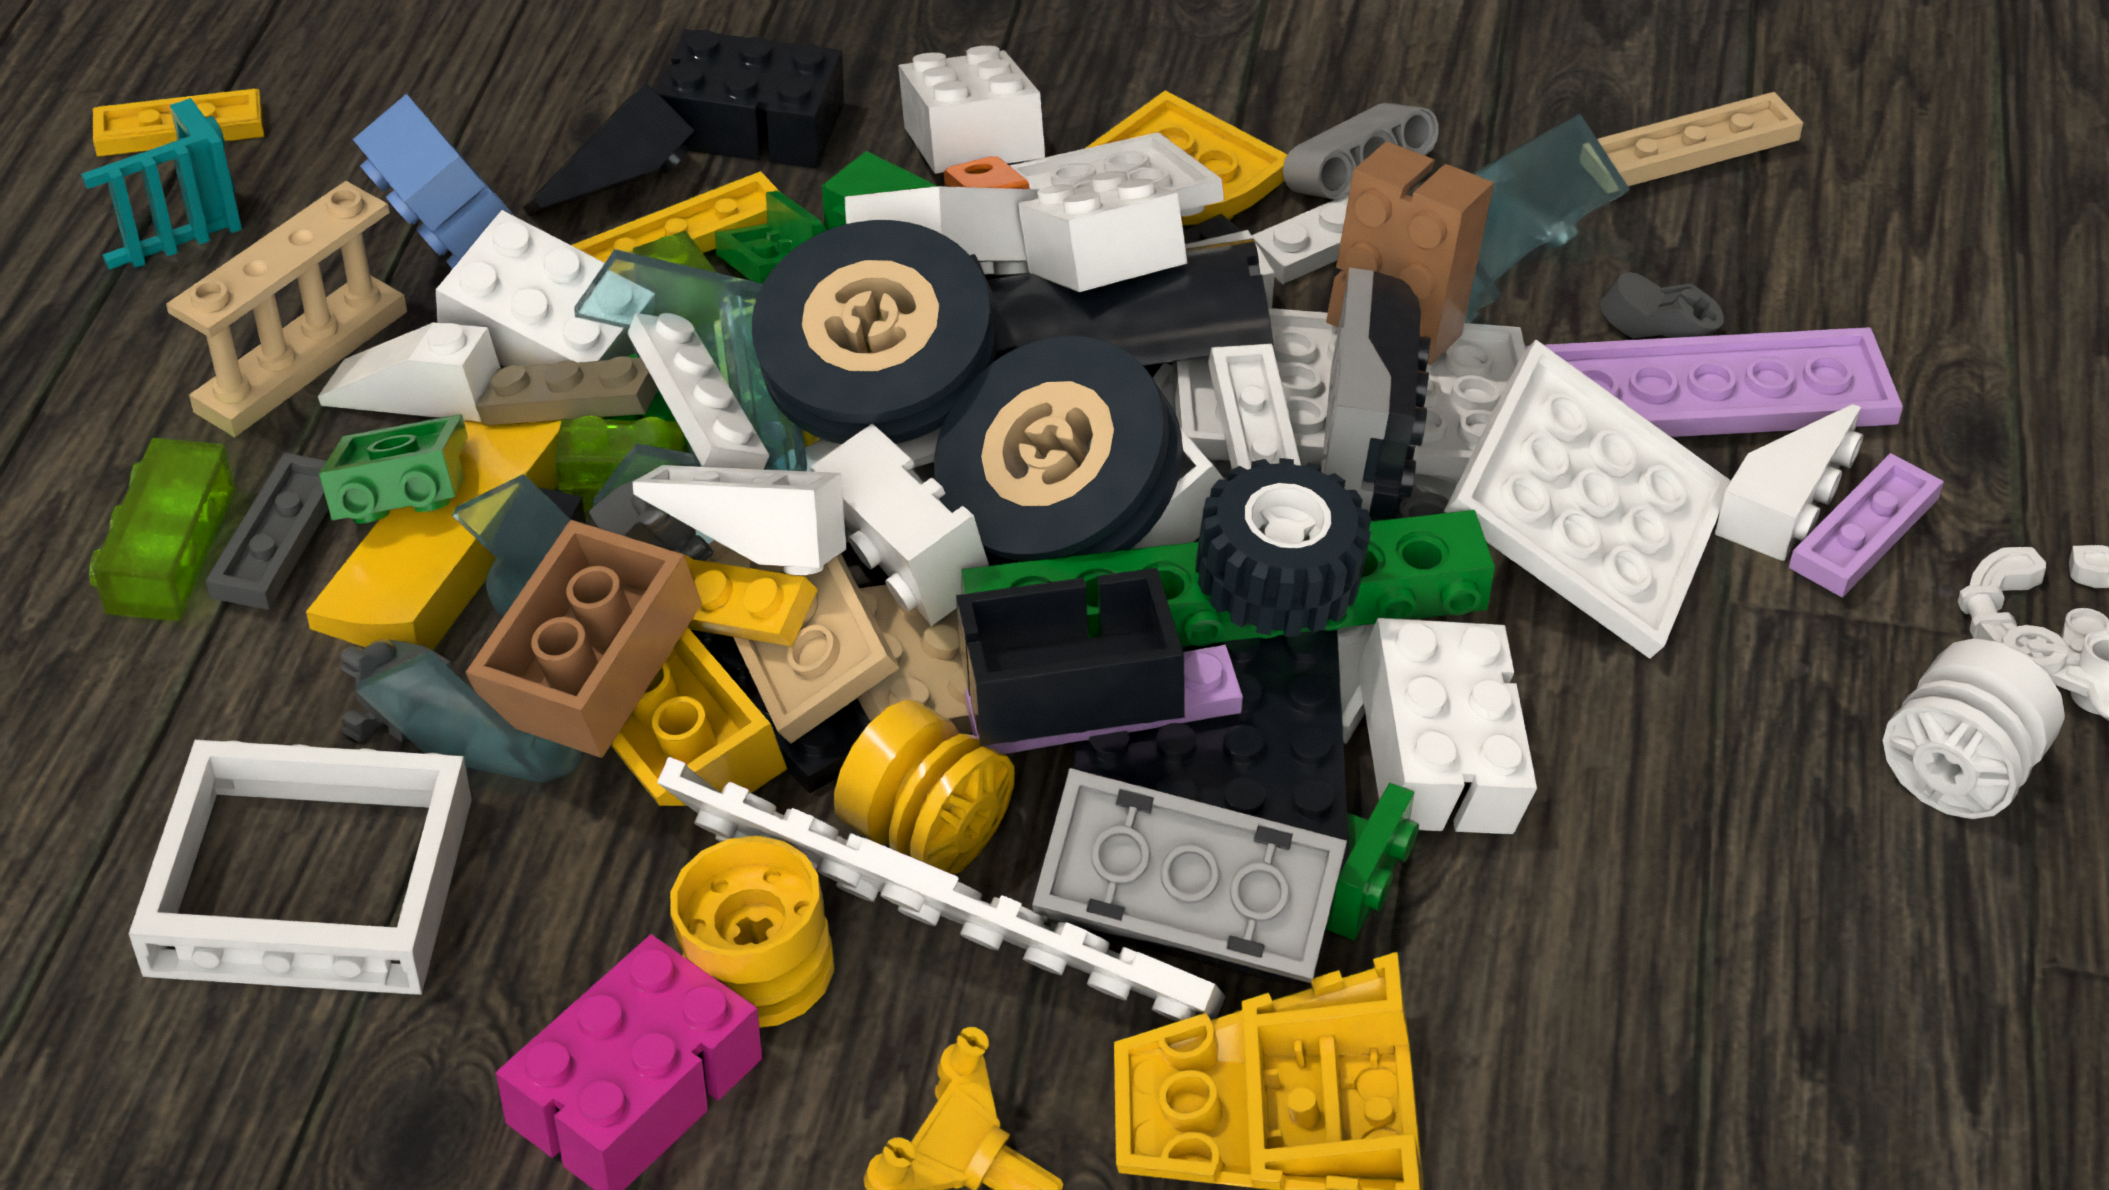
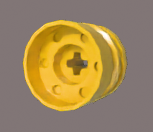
[834,699,1015,875]
[670,835,834,1028]

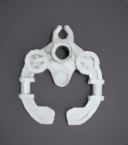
[1958,545,2109,721]

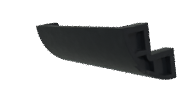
[987,238,1274,366]

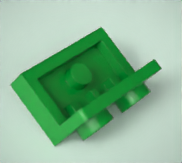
[715,190,827,288]
[1325,782,1419,941]

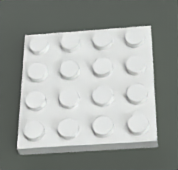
[1444,340,1731,659]

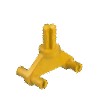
[864,1027,1063,1190]

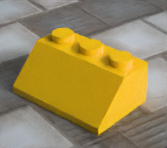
[611,626,787,806]

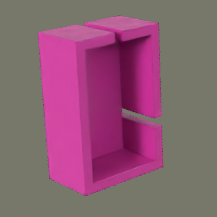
[495,934,762,1190]

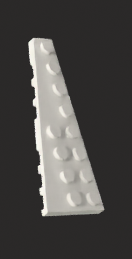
[657,757,1225,1022]

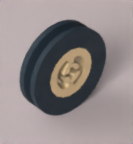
[752,220,996,444]
[934,336,1183,565]

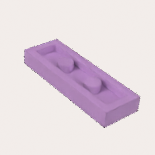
[1789,453,1944,598]

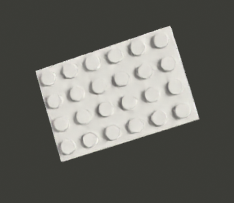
[1172,308,1526,480]

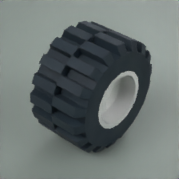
[1195,458,1371,637]

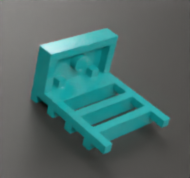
[81,98,242,270]

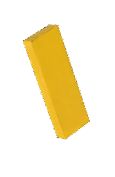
[93,89,264,157]

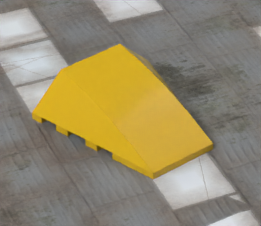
[1114,952,1424,1190]

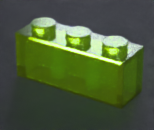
[89,438,235,621]

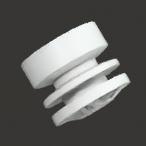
[1883,638,2065,819]

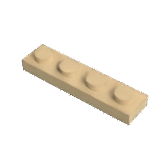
[1583,92,1803,191]

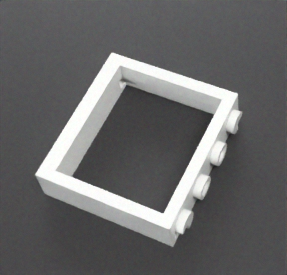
[129,740,472,995]

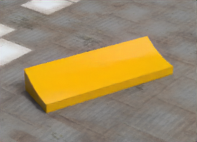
[306,417,604,651]

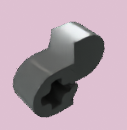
[1600,272,1724,339]

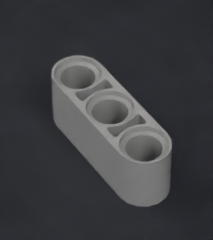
[1283,102,1439,200]

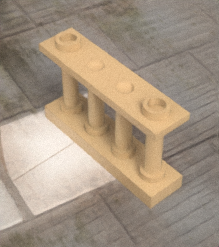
[166,181,407,437]

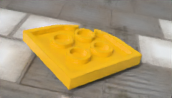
[1084,90,1287,226]

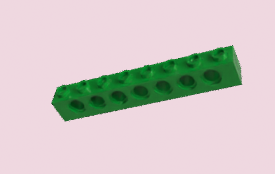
[961,510,1495,647]

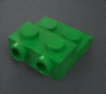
[319,414,468,523]

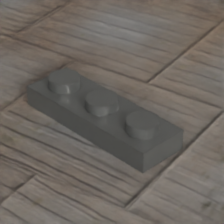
[206,453,329,610]

